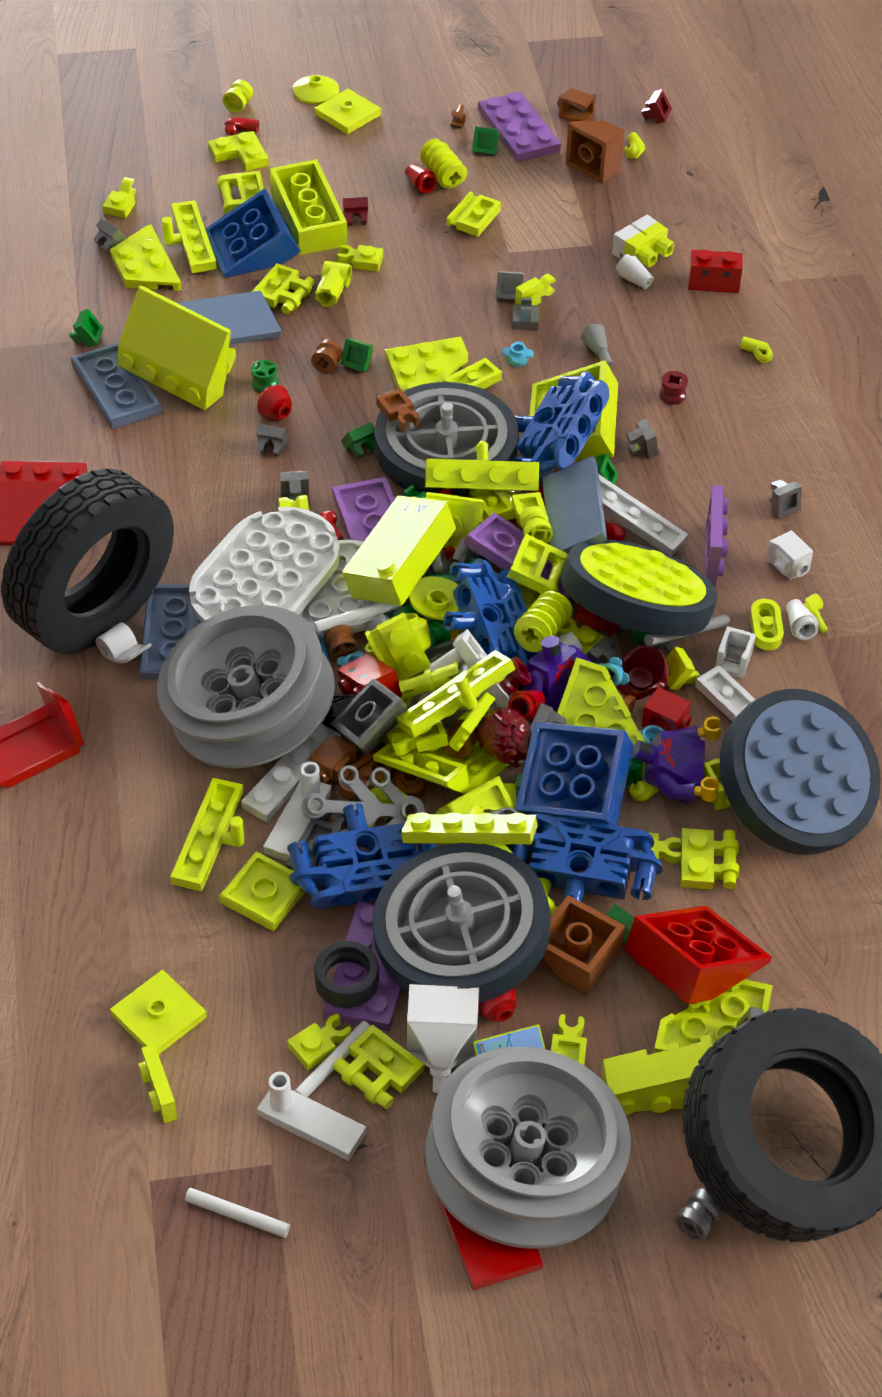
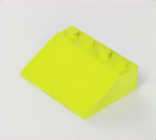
[117,285,231,410]
[529,360,618,464]

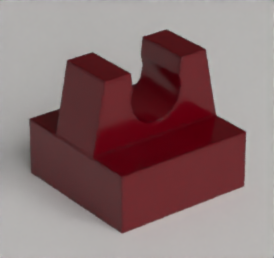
[641,89,672,124]
[342,197,368,226]

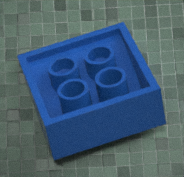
[205,188,301,278]
[515,722,634,825]

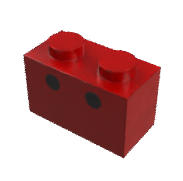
[688,249,743,293]
[337,653,403,697]

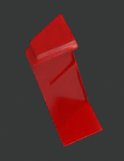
[0,683,85,789]

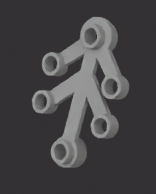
[301,765,425,832]

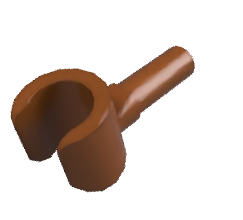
[450,104,466,128]

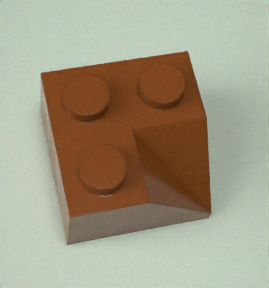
[565,121,625,184]
[542,895,625,995]

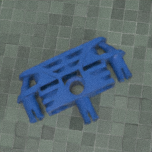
[513,371,609,480]
[443,558,542,667]
[287,803,437,909]
[506,813,663,902]

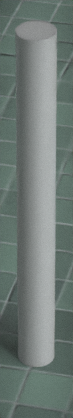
[644,614,730,646]

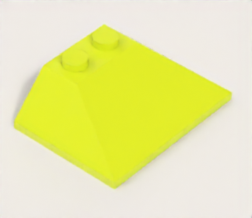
[373,708,509,795]

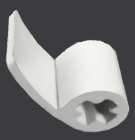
[96,622,152,663]

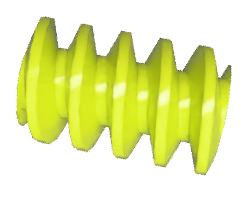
[420,138,468,189]
[514,591,573,652]

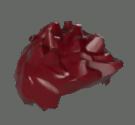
[616,645,670,700]
[477,707,532,768]

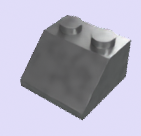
[331,678,408,756]

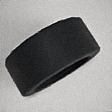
[314,940,379,1009]

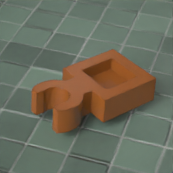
[376,388,419,432]

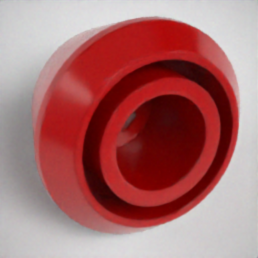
[257,385,292,421]
[478,988,517,1022]

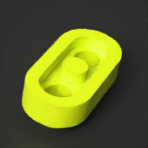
[750,599,784,650]

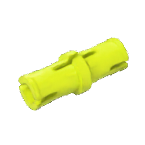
[399,662,462,700]

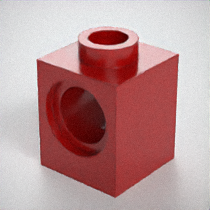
[641,687,692,731]

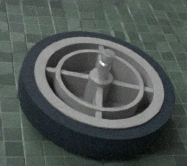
[374,382,519,497]
[372,843,551,1003]

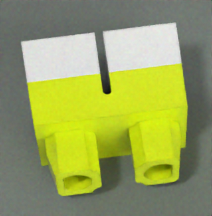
[612,215,674,268]

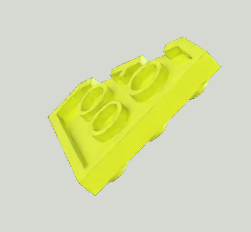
[385,337,468,391]
[557,657,645,757]
[653,979,773,1054]

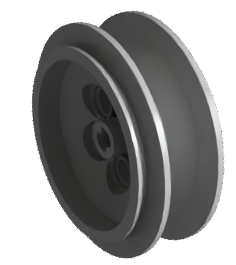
[157,605,335,769]
[425,1047,631,1248]

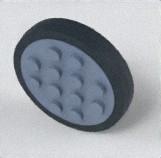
[720,689,881,855]

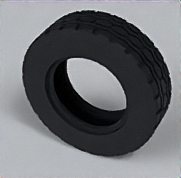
[1,469,174,653]
[682,1008,882,1242]

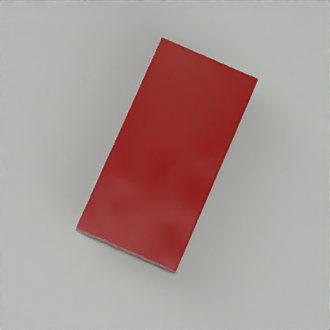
[424,1158,543,1290]

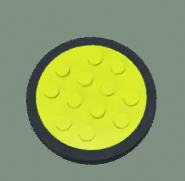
[561,540,717,636]

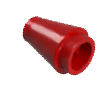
[405,164,437,193]
[508,690,545,721]

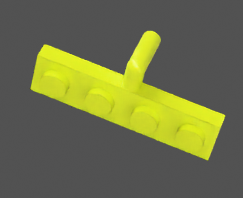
[162,200,217,273]
[425,441,539,491]
[396,650,515,737]
[170,778,244,892]
[401,805,537,844]

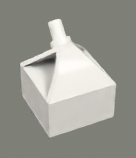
[407,984,479,1093]

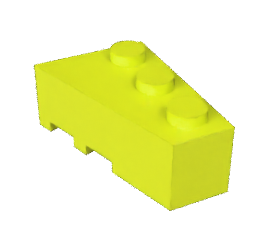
[601,1034,713,1115]

